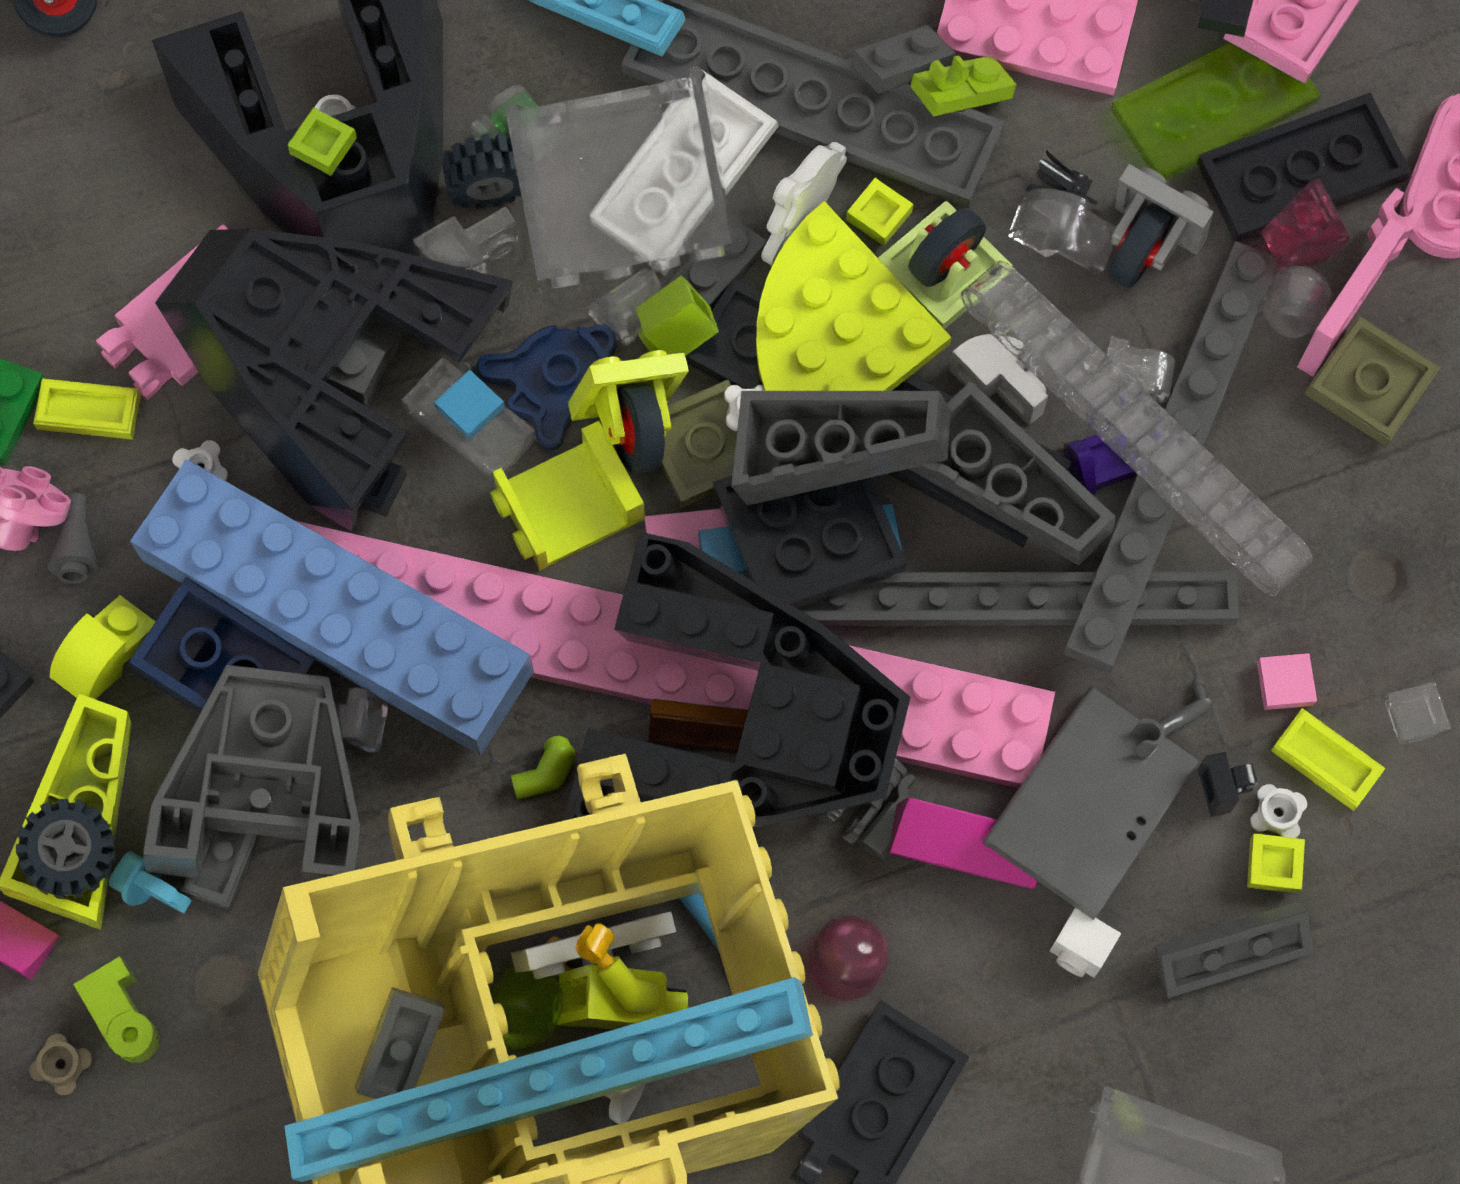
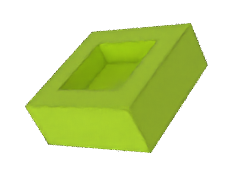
[287,107,357,176]

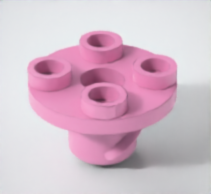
[0,466,71,551]

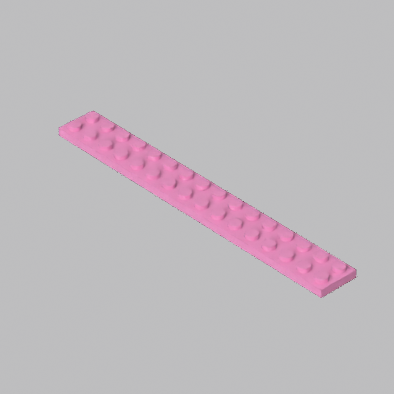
[296,521,1055,789]

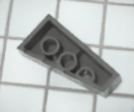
[909,381,1115,565]
[731,391,951,506]

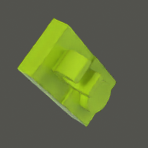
[910,55,1017,116]

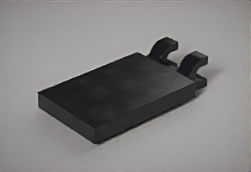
[790,1000,969,1184]

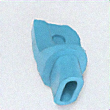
[109,851,192,914]

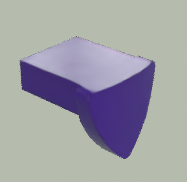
[1064,426,1140,495]

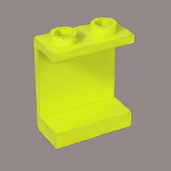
[490,421,645,571]

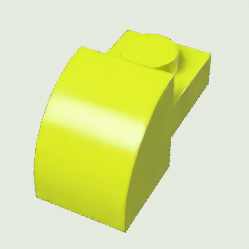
[49,595,156,699]

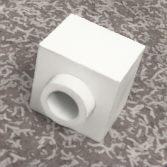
[1050,908,1121,978]

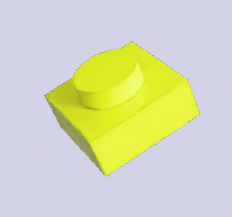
[846,178,913,246]
[1247,833,1305,894]

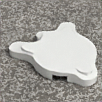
[761,142,847,266]

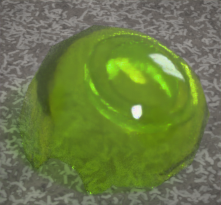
[488,966,563,1050]

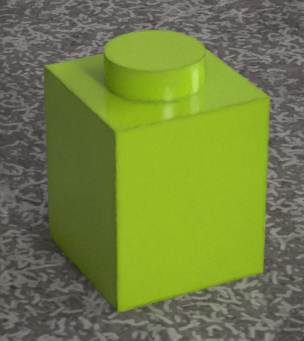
[635,275,719,356]

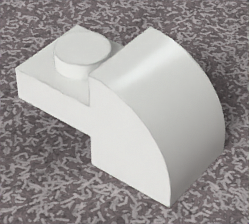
[949,334,1048,426]

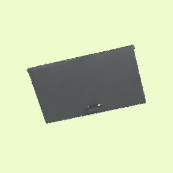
[983,687,1199,920]

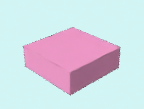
[1257,653,1317,710]

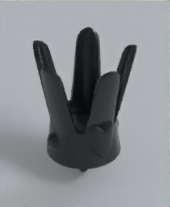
[1025,150,1098,214]

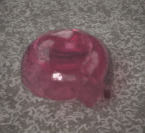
[808,915,890,1001]

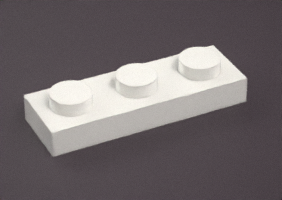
[511,912,676,979]

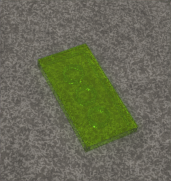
[1110,42,1321,180]

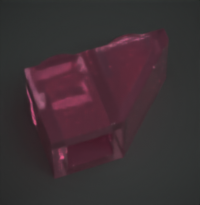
[1261,179,1350,272]

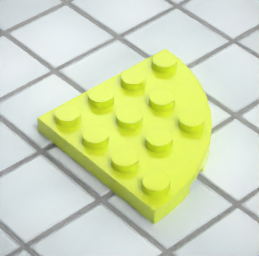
[756,201,951,391]

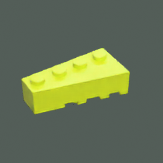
[0,694,132,930]

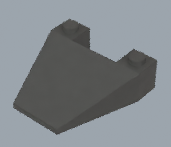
[143,665,361,883]

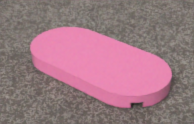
[1400,93,1460,259]

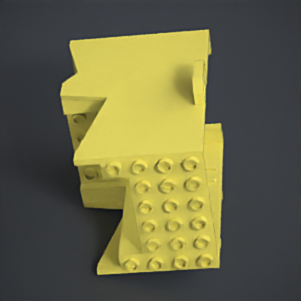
[258,754,839,1184]

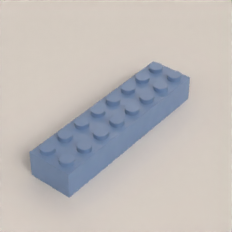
[130,459,534,756]

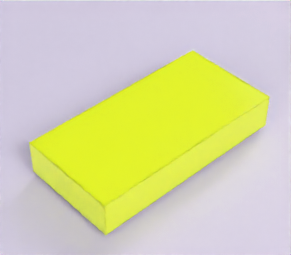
[33,379,141,440]
[1271,708,1386,811]

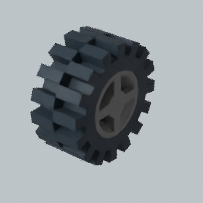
[441,134,533,209]
[16,799,116,899]

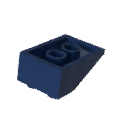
[127,577,314,713]

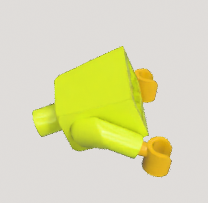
[547,924,688,1029]

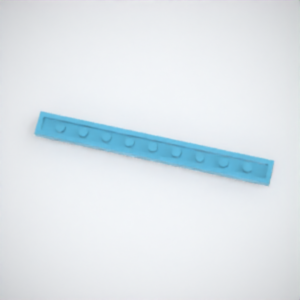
[284,977,813,1182]

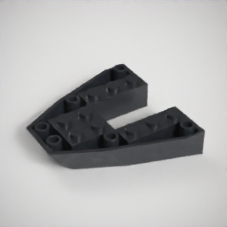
[152,0,443,255]
[563,532,911,827]

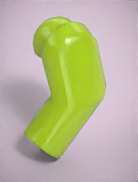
[511,736,575,800]

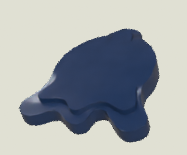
[476,324,617,451]

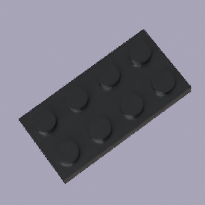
[1196,93,1411,242]

